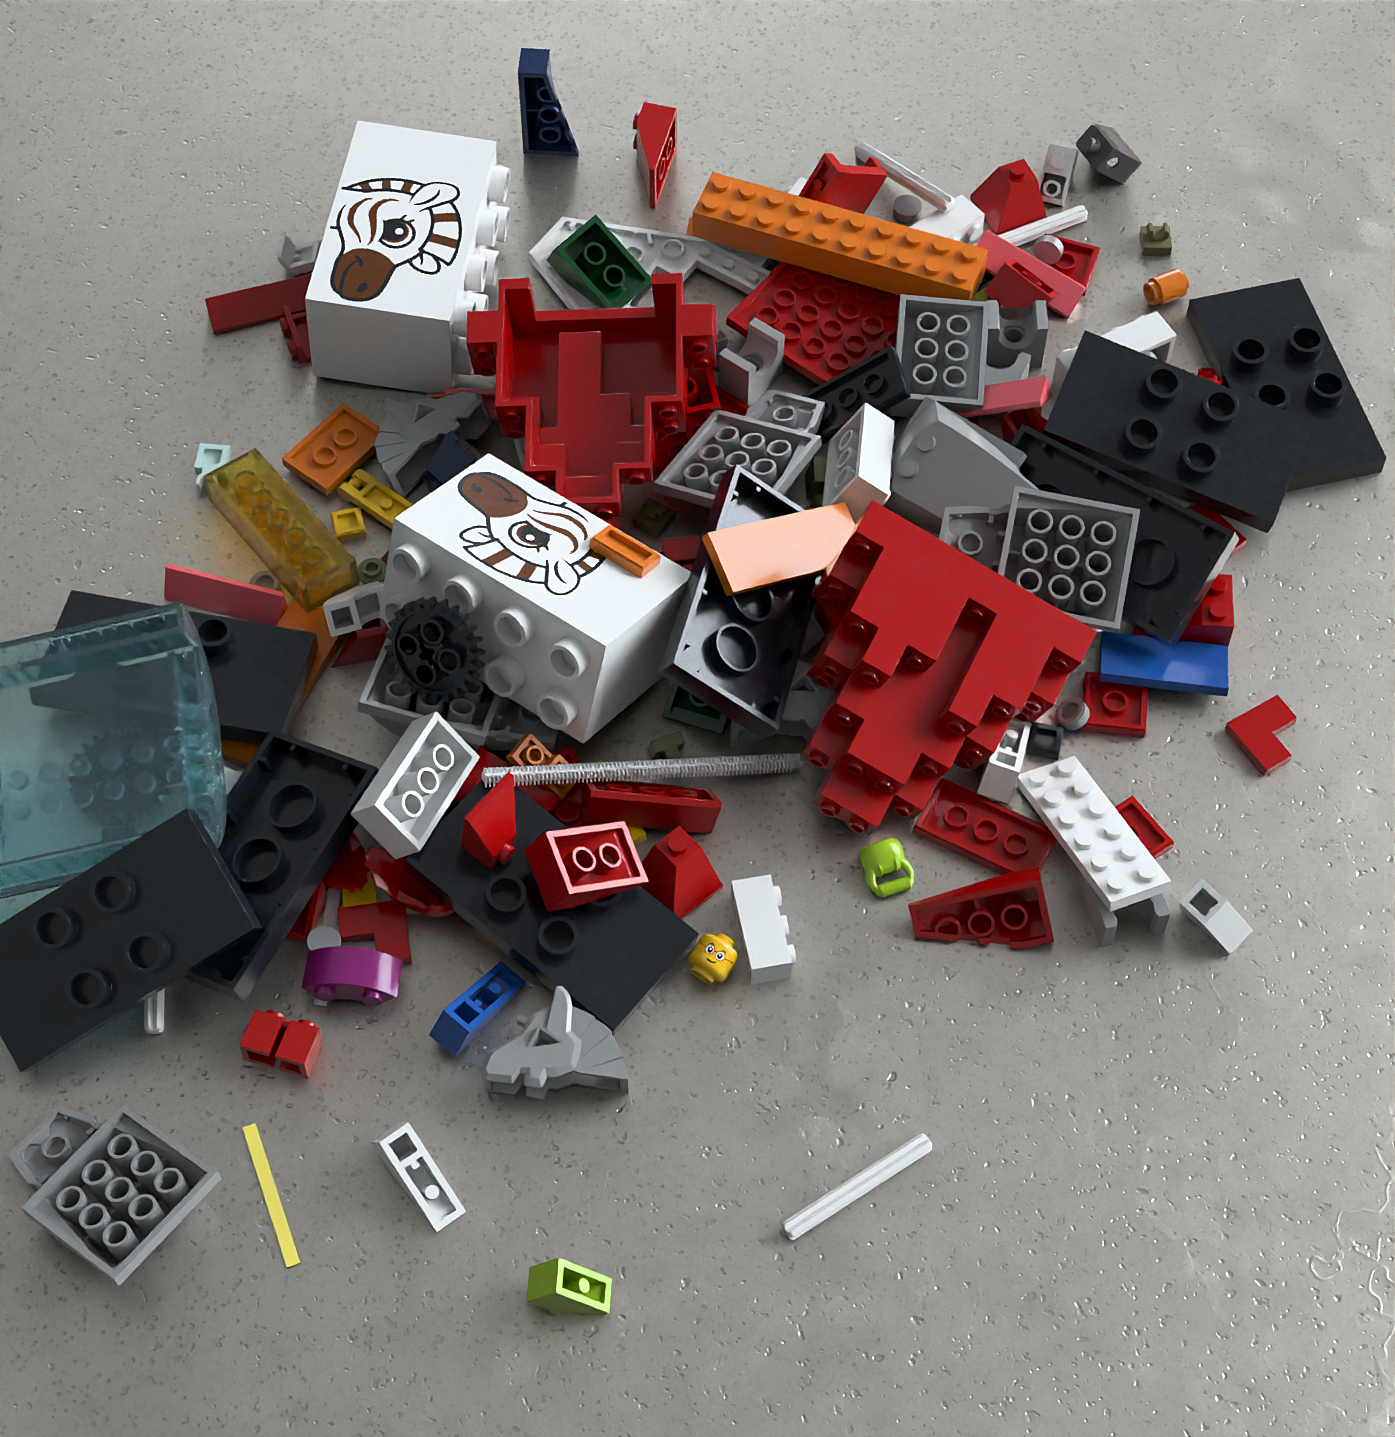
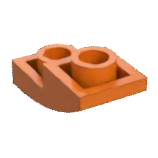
[506,733,578,800]

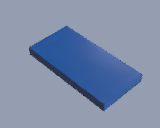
[1099,631,1229,697]

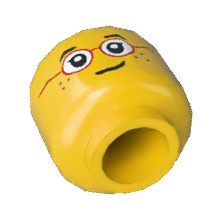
[688,932,738,985]

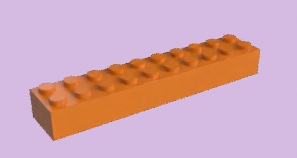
[692,172,988,301]

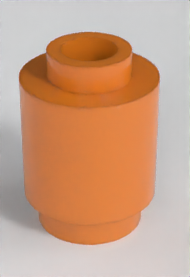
[1143,269,1189,306]

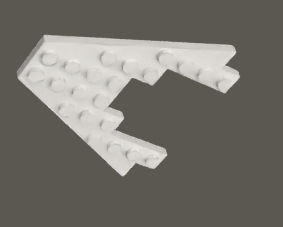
[529,217,773,310]

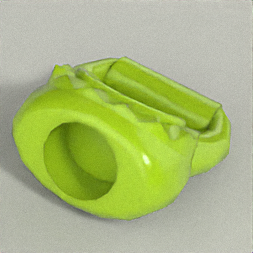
[859,838,914,898]

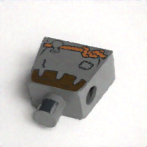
[1075,123,1142,184]

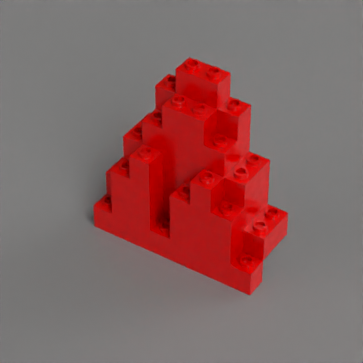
[466,273,718,520]
[801,500,1097,836]

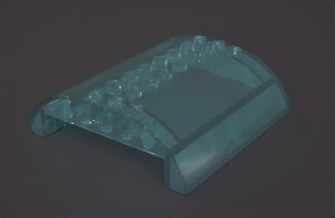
[0,601,227,899]

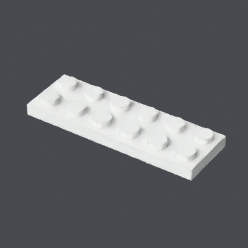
[1016,756,1171,912]

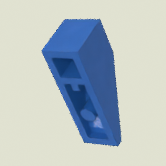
[429,961,526,1057]

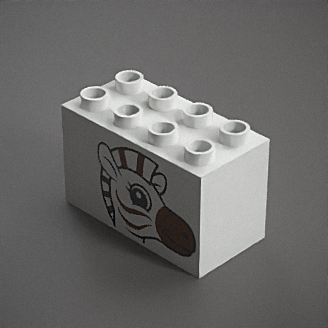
[305,121,510,394]
[379,453,691,744]

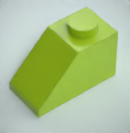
[526,1258,612,1315]

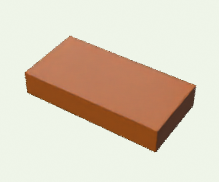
[589,525,661,578]

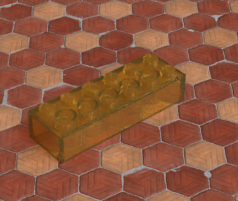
[203,448,360,613]

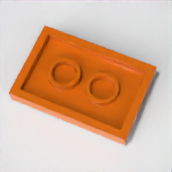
[282,403,379,496]

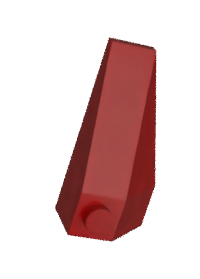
[908,867,1054,949]

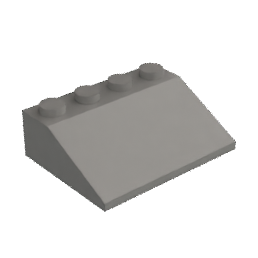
[890,294,990,417]

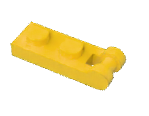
[337,469,414,529]

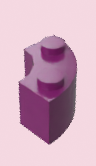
[301,946,403,1006]

